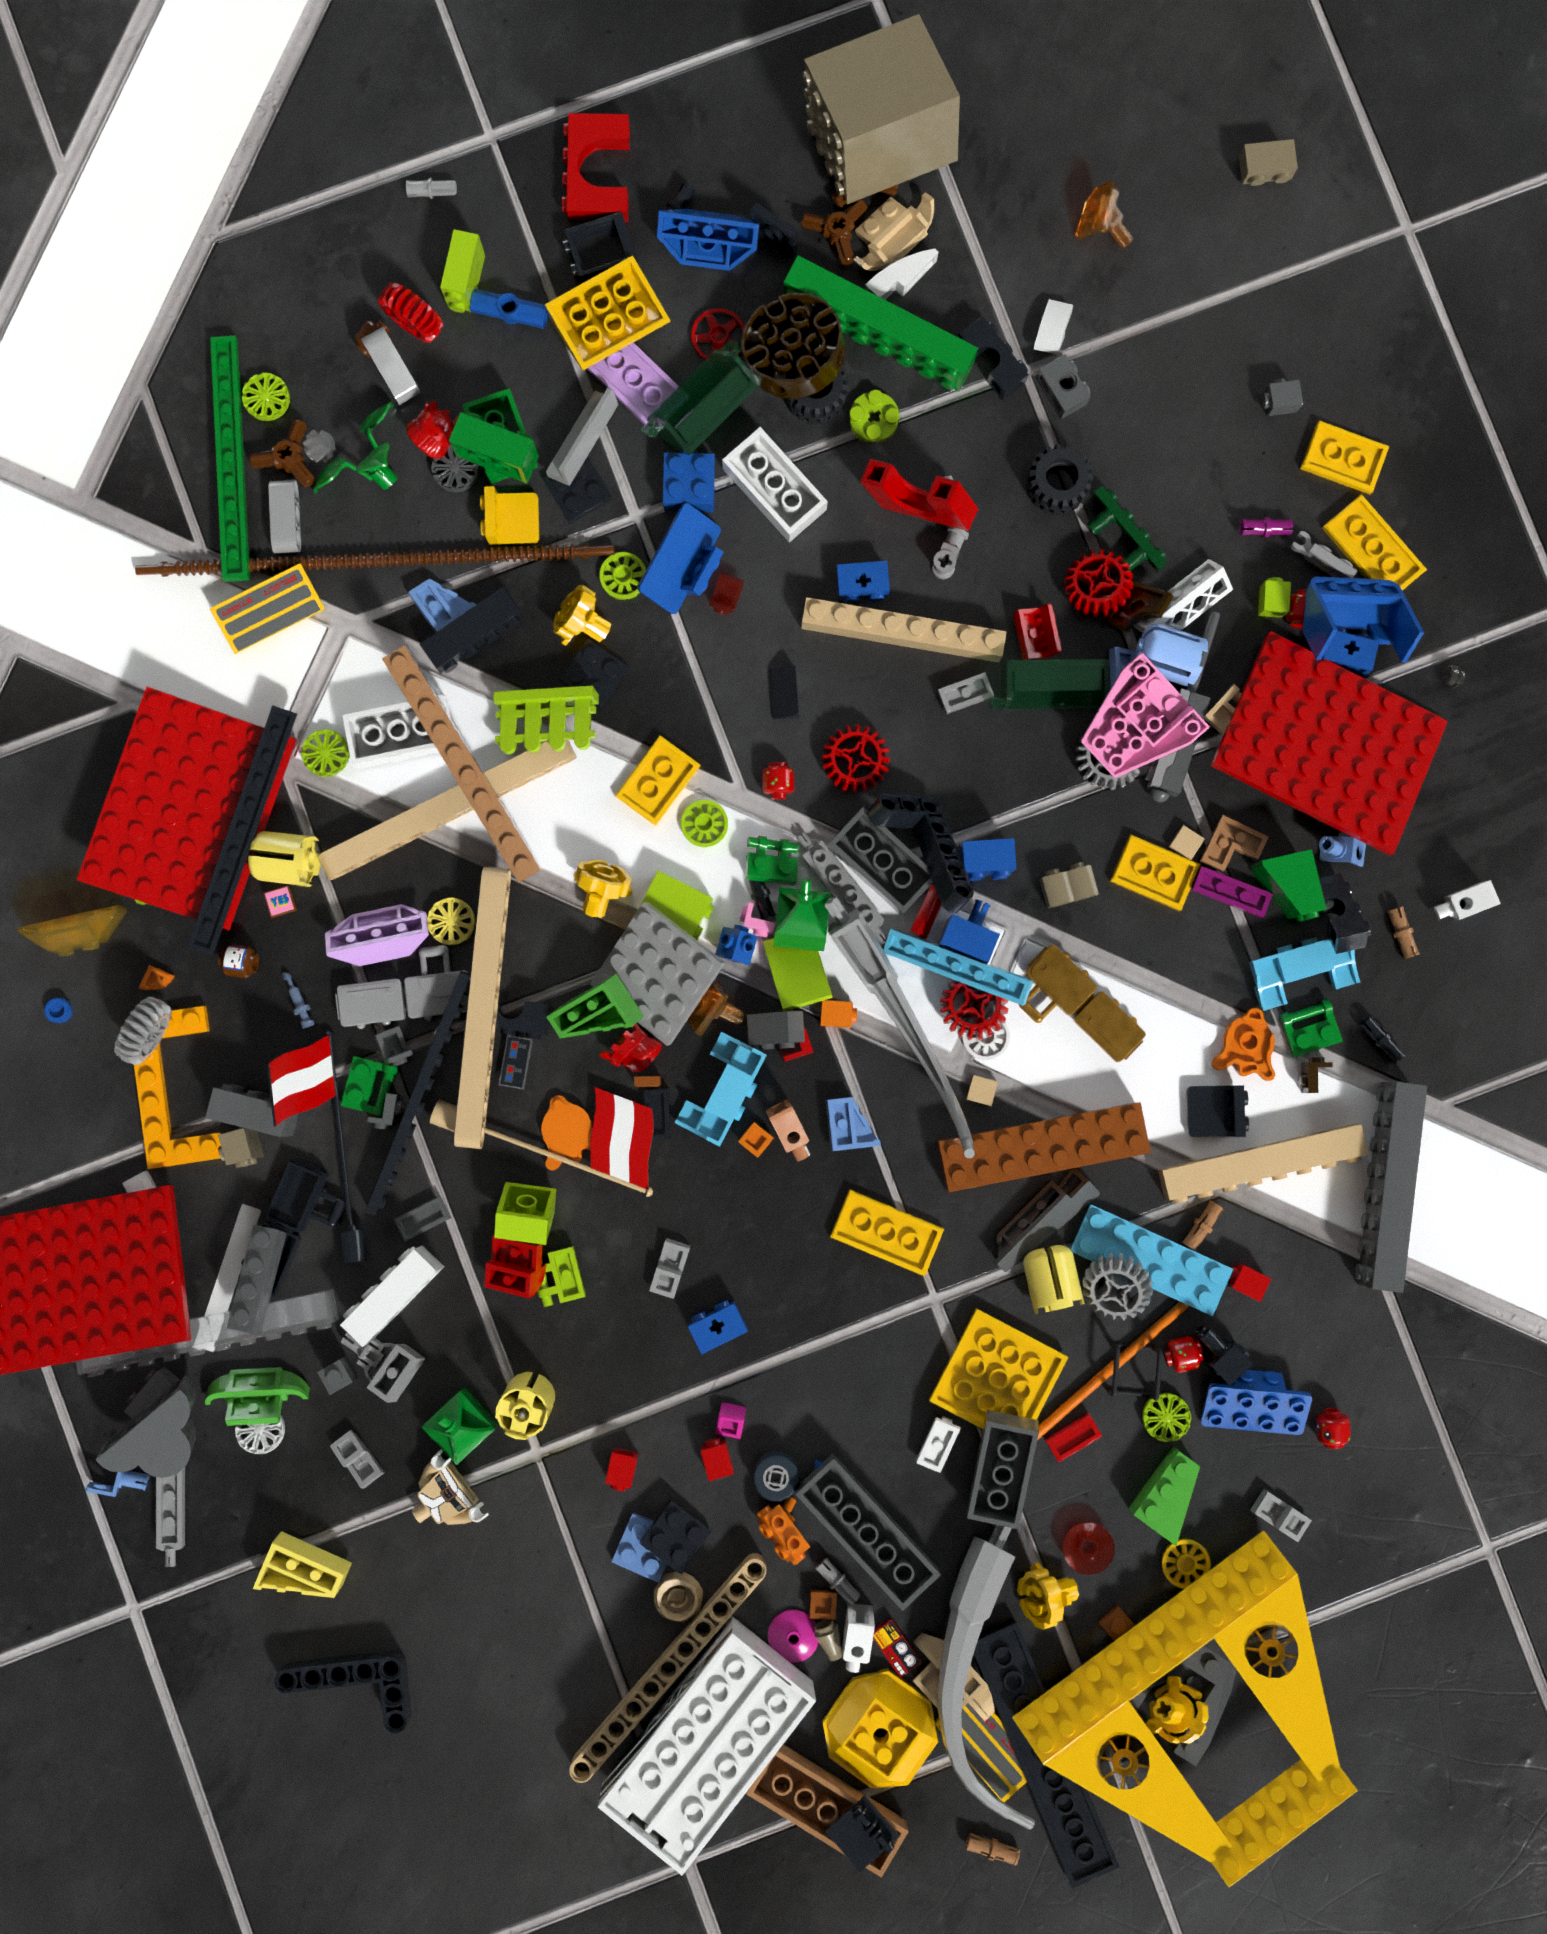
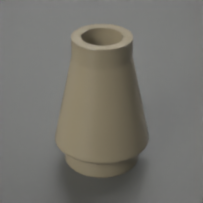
[814,1619,843,1661]

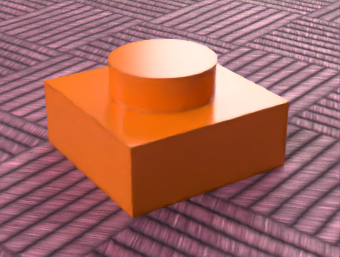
[738,1122,774,1158]

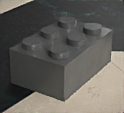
[205,1084,299,1137]

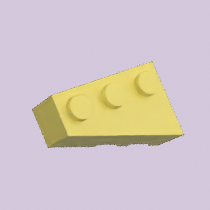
[253,1531,352,1598]

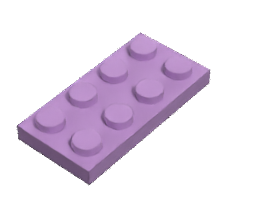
[587,342,688,434]

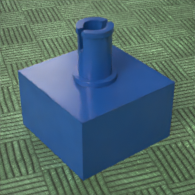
[937,899,1000,963]

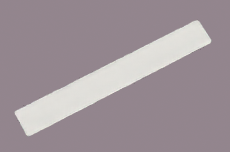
[195,1204,261,1352]

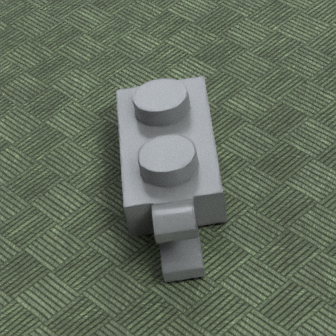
[1290,531,1357,578]

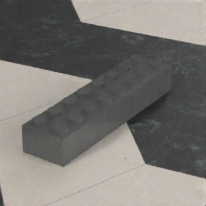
[1355,1082,1428,1293]

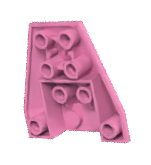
[1081,652,1210,778]

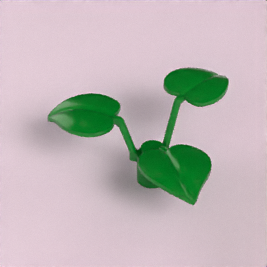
[313,402,398,494]

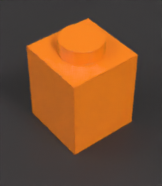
[820,1000,857,1028]

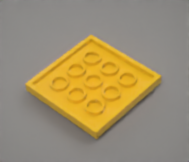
[929,1308,1068,1429]

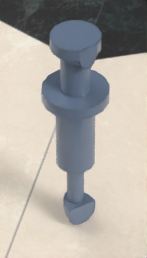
[282,972,315,1029]

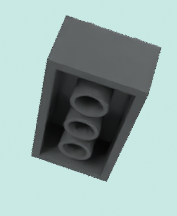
[828,807,933,916]
[967,1410,1039,1529]

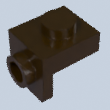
[1297,1057,1333,1093]

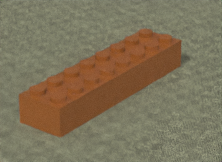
[936,1102,1151,1192]

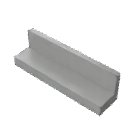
[546,387,618,486]

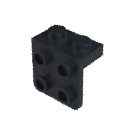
[1186,1085,1249,1137]

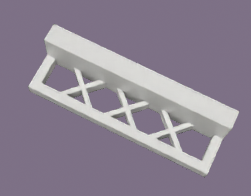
[1134,559,1233,632]

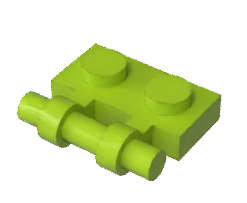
[537,1246,586,1307]

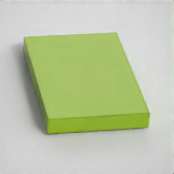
[762,938,833,1012]

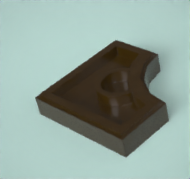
[1105,579,1173,633]

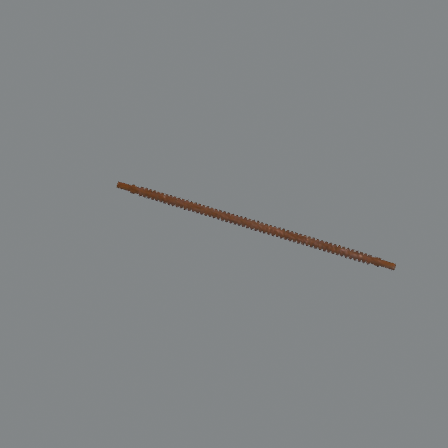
[135,543,615,577]

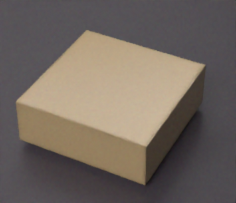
[1169,825,1204,860]
[966,1075,998,1106]

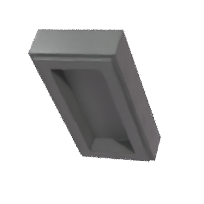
[393,1195,452,1242]

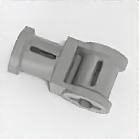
[932,526,969,579]

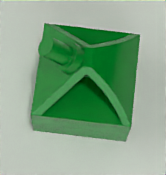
[774,879,830,951]
[422,1387,499,1465]

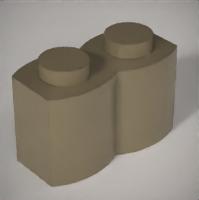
[1039,862,1099,909]

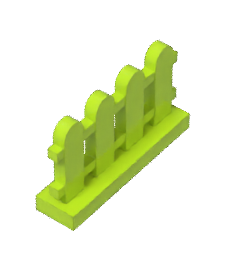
[493,686,599,754]

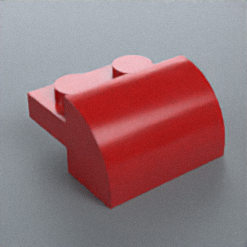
[484,1234,546,1299]

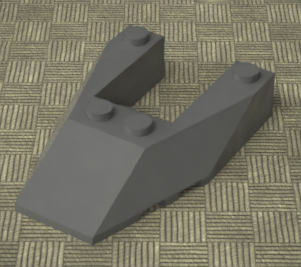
[1129,1639,1236,1766]

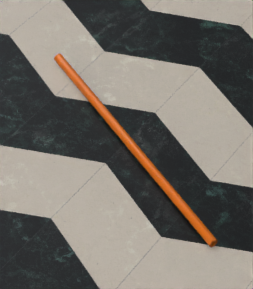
[1037,1301,1189,1440]

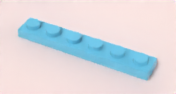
[883,928,1033,1006]

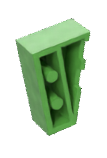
[547,974,644,1038]
[1128,1446,1200,1546]

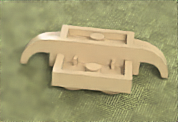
[853,192,934,271]
[912,1633,995,1721]

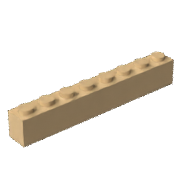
[801,597,1007,663]
[1157,1124,1369,1204]

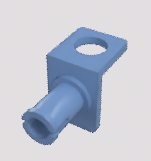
[1319,836,1366,867]
[85,1471,149,1497]

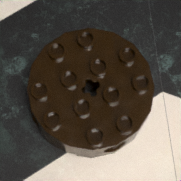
[741,293,847,399]

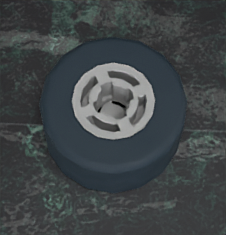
[753,1451,799,1501]

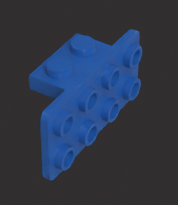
[637,503,724,614]
[1200,1369,1312,1435]

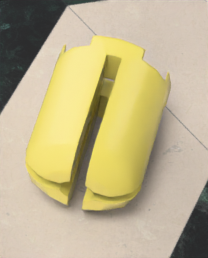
[248,831,321,887]
[1023,1245,1085,1314]
[495,1372,555,1440]

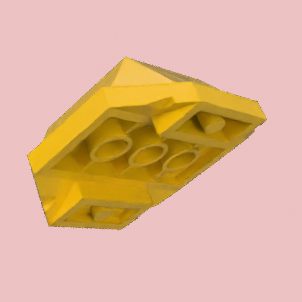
[823,1668,938,1788]

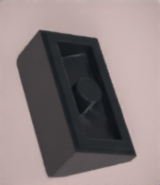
[770,665,799,720]

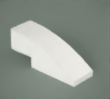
[865,248,938,300]

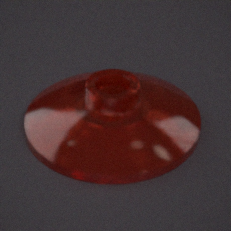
[1063,1522,1115,1575]

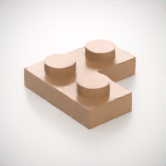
[1200,815,1269,872]

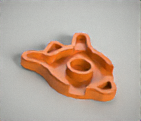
[1211,1008,1275,1081]
[541,1095,593,1171]

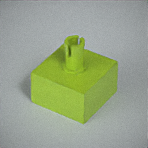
[494,1182,556,1245]

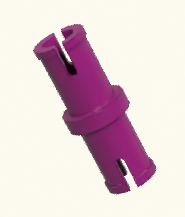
[1239,517,1293,537]

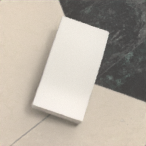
[1034,299,1073,355]

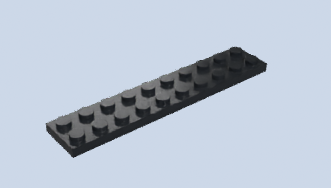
[973,1620,1120,1889]

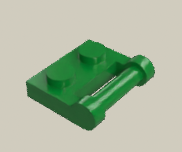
[1279,998,1343,1057]
[341,1056,399,1117]

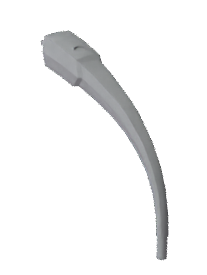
[824,896,975,1158]
[937,1525,1035,1830]

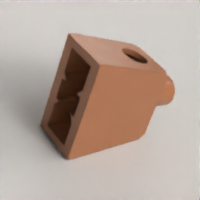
[765,1099,810,1161]

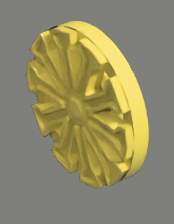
[427,898,476,945]

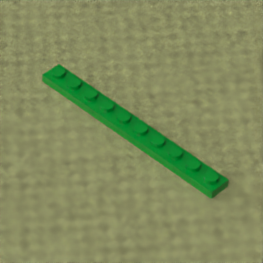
[210,335,250,582]

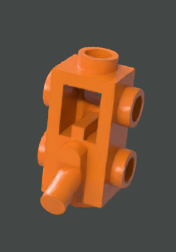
[756,1497,810,1565]

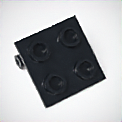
[825,1795,900,1872]

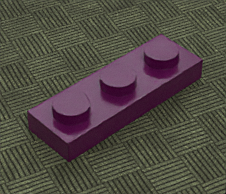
[1191,866,1273,918]

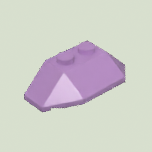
[325,904,429,966]

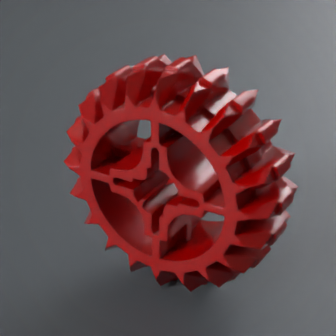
[378,283,443,343]
[1064,549,1133,617]
[822,724,890,793]
[939,981,1009,1041]

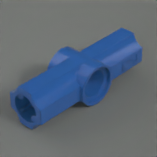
[470,289,548,329]

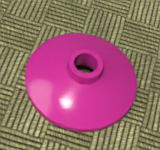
[768,1609,819,1663]

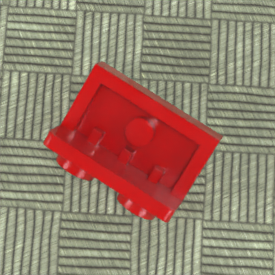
[1013,603,1062,661]

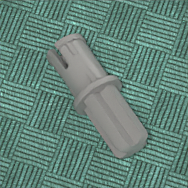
[406,178,457,199]
[815,1557,860,1605]

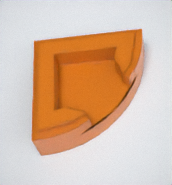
[139,965,175,991]

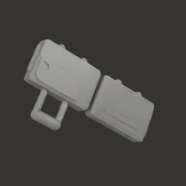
[335,945,471,1029]

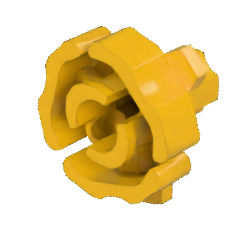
[552,585,612,646]
[573,859,633,918]
[1017,1562,1079,1630]
[1145,1676,1208,1744]

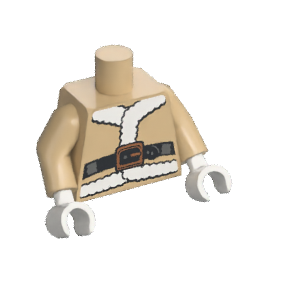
[412,1450,489,1525]

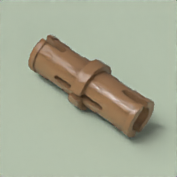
[1387,906,1420,959]
[1182,1200,1224,1252]
[965,1833,1020,1866]

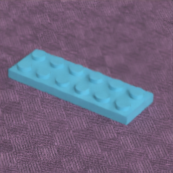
[1070,1204,1233,1316]

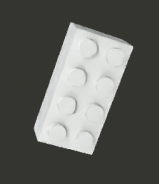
[722,427,828,543]
[342,694,451,769]
[340,1245,444,1347]

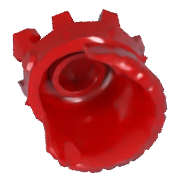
[406,401,459,459]
[599,1023,663,1073]

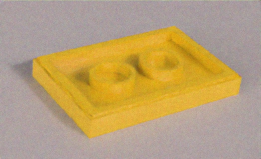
[1300,421,1389,495]
[615,735,701,826]
[1110,834,1200,911]

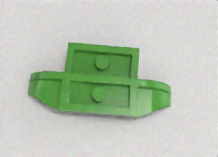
[205,1367,310,1426]

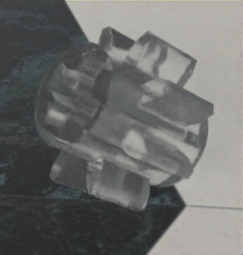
[303,430,336,462]

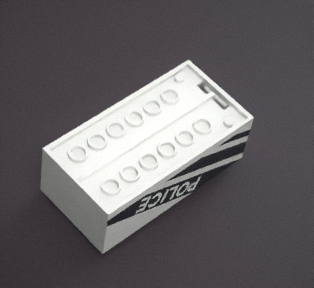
[598,1616,816,1875]

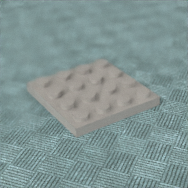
[590,902,725,1046]

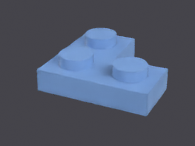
[612,1512,667,1583]

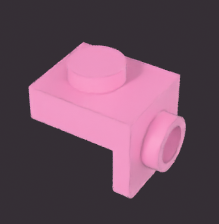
[740,902,776,938]

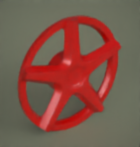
[691,308,745,364]

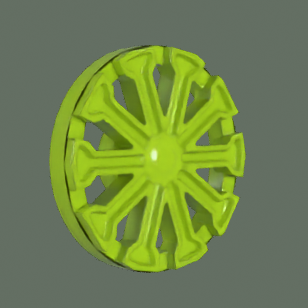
[242,373,290,421]
[600,552,646,600]
[301,729,350,777]
[681,800,728,848]
[1142,1392,1192,1442]

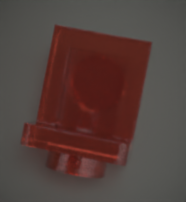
[709,572,745,615]

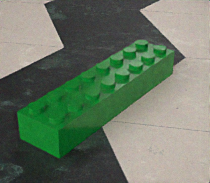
[783,256,978,392]

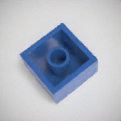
[663,453,715,512]
[958,838,1017,881]

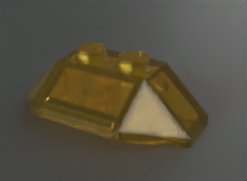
[17,905,127,957]

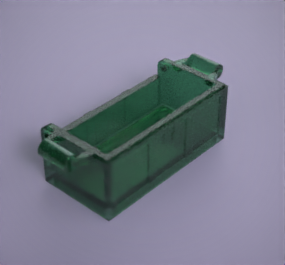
[641,340,759,455]
[988,659,1110,710]

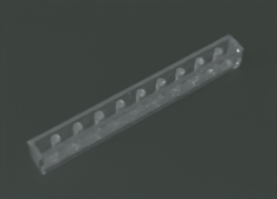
[76,1289,339,1378]

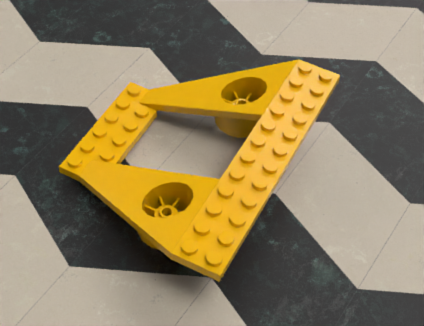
[1012,1531,1358,1887]

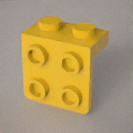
[480,486,539,545]

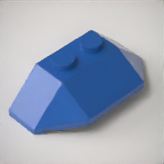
[657,209,759,271]

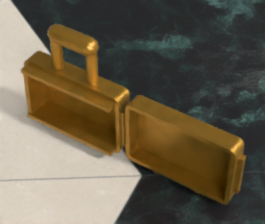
[1018,944,1146,1062]

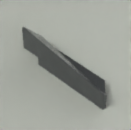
[994,1168,1100,1272]

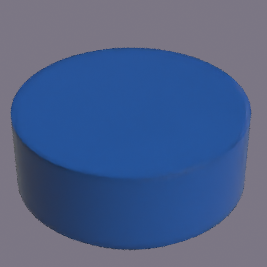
[44,997,73,1023]

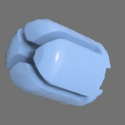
[1135,624,1208,687]

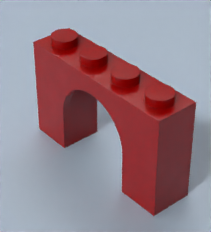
[562,113,630,222]
[860,459,979,531]

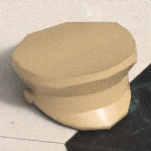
[654,1571,703,1623]

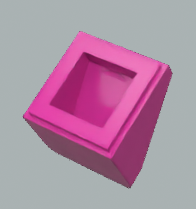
[715,1403,746,1439]

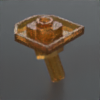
[1075,181,1132,248]
[687,978,745,1036]

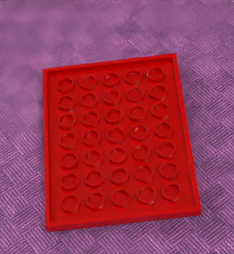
[1210,631,1448,856]
[77,686,297,931]
[0,1185,192,1375]

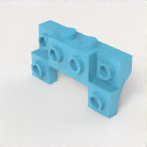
[1249,937,1360,1011]
[675,1032,767,1147]

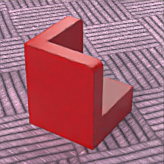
[778,1028,813,1062]

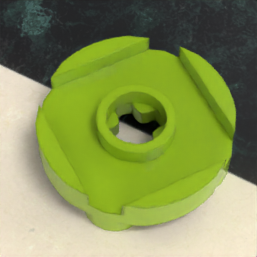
[849,390,900,443]

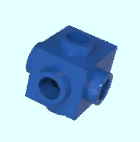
[715,924,758,966]

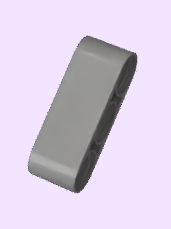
[361,327,421,405]
[269,480,301,553]

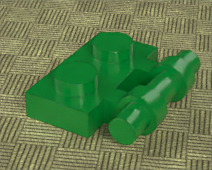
[745,835,798,886]

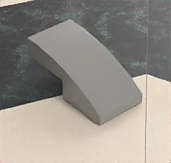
[650,1238,690,1299]
[330,1430,385,1488]
[1250,1489,1312,1542]

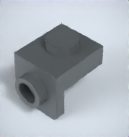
[373,1026,413,1066]
[367,1093,403,1130]

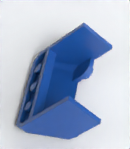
[1303,577,1424,663]

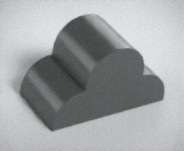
[96,1375,196,1478]

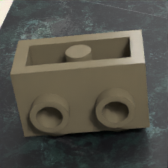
[1239,139,1298,186]
[218,1128,264,1168]

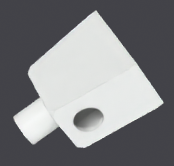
[1434,880,1501,921]
[842,1603,875,1672]

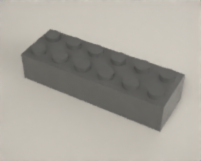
[795,1453,941,1611]

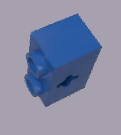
[836,561,890,603]
[1323,628,1379,676]
[688,1300,748,1355]

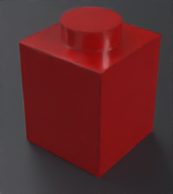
[1227,1263,1271,1302]
[700,1438,734,1481]
[605,1448,639,1491]

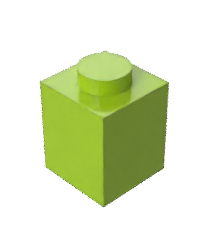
[1258,577,1291,618]

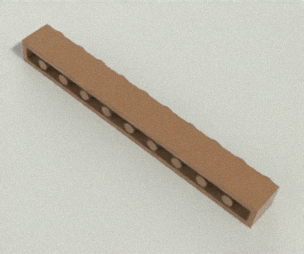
[382,645,541,883]

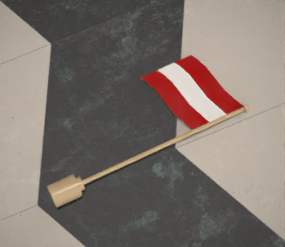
[430,1087,654,1197]

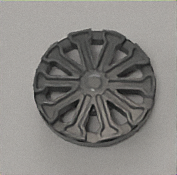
[431,445,479,492]

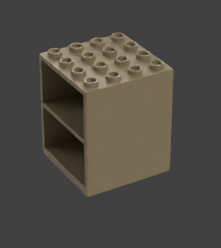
[802,14,960,204]

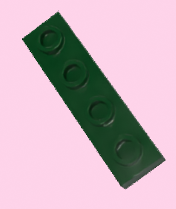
[1086,486,1167,573]

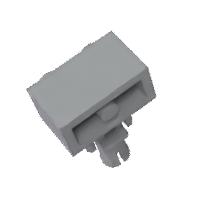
[341,1332,426,1403]

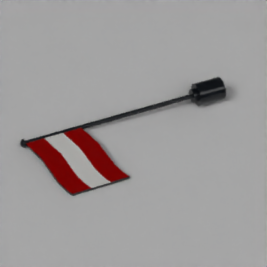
[267,1030,367,1264]

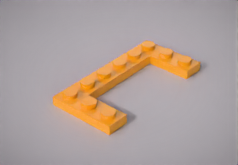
[134,1006,224,1169]

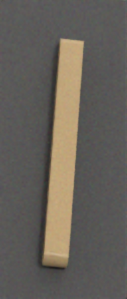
[317,740,577,880]
[454,867,511,1149]
[569,1553,766,1783]

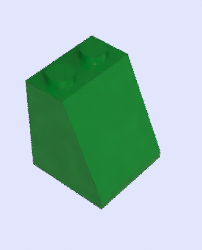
[1249,849,1326,922]

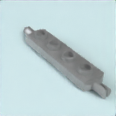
[796,832,887,945]
[156,1467,185,1567]

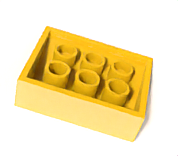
[545,256,670,371]

